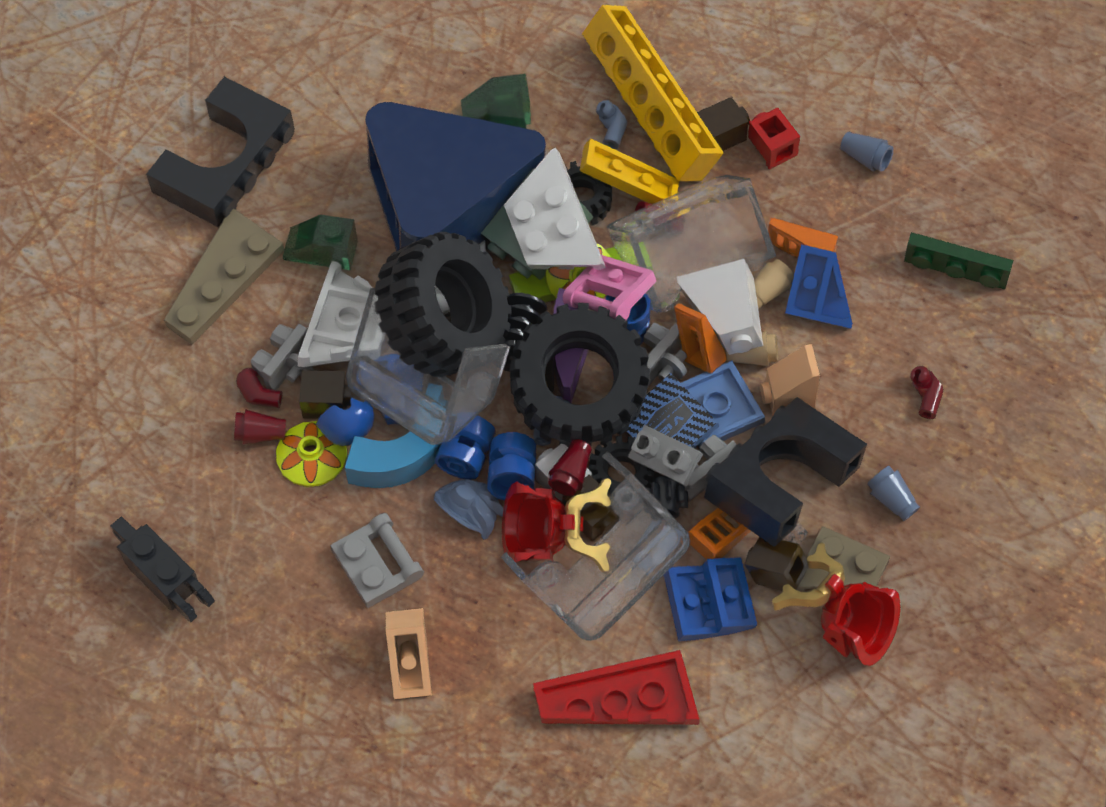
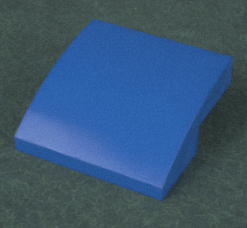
[663,557,757,642]

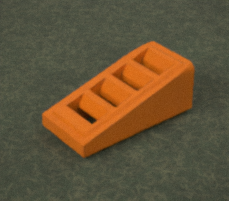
[767,218,838,259]
[674,303,727,373]
[687,508,751,560]

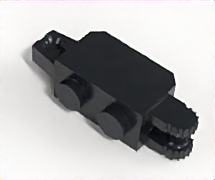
[110,516,215,622]

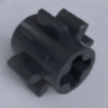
[643,476,689,520]

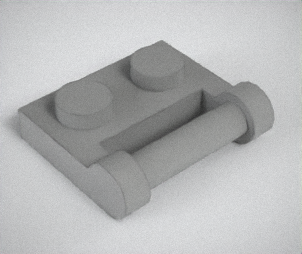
[330,513,424,609]

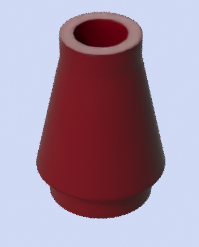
[234,409,286,445]
[548,439,592,496]

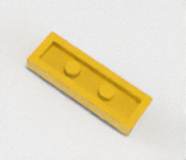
[580,138,679,210]

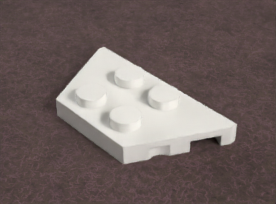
[504,148,606,270]
[298,261,383,367]

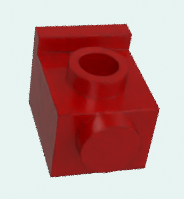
[748,107,800,170]

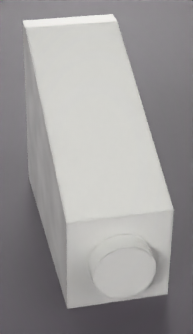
[677,259,763,355]

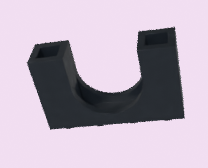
[146,76,295,227]
[704,397,867,547]

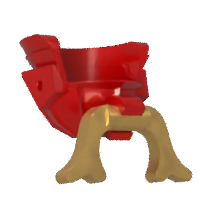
[502,478,611,572]
[772,543,900,666]

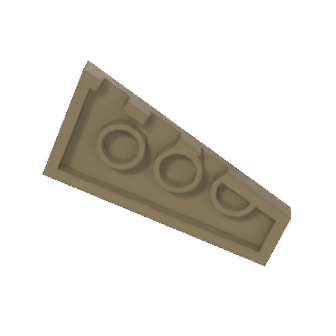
[164,209,284,345]

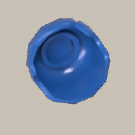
[316,398,374,446]

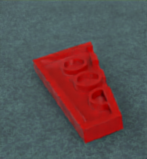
[533,650,700,725]

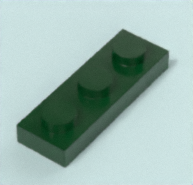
[904,232,1014,289]

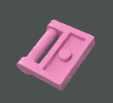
[563,255,656,320]

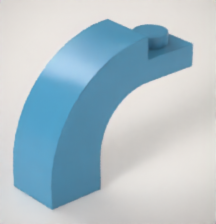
[345,385,449,488]

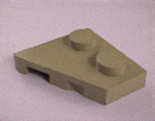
[797,526,890,592]

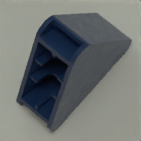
[365,102,546,251]

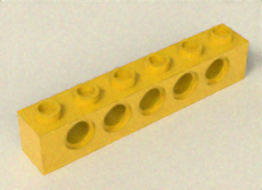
[582,5,724,181]

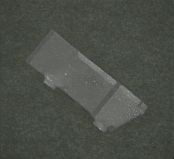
[346,288,510,445]
[501,451,690,641]

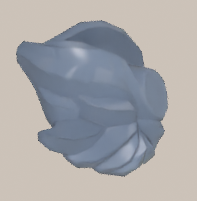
[434,479,503,540]

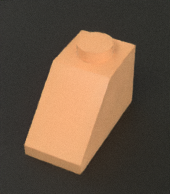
[760,344,820,416]
[386,608,432,699]

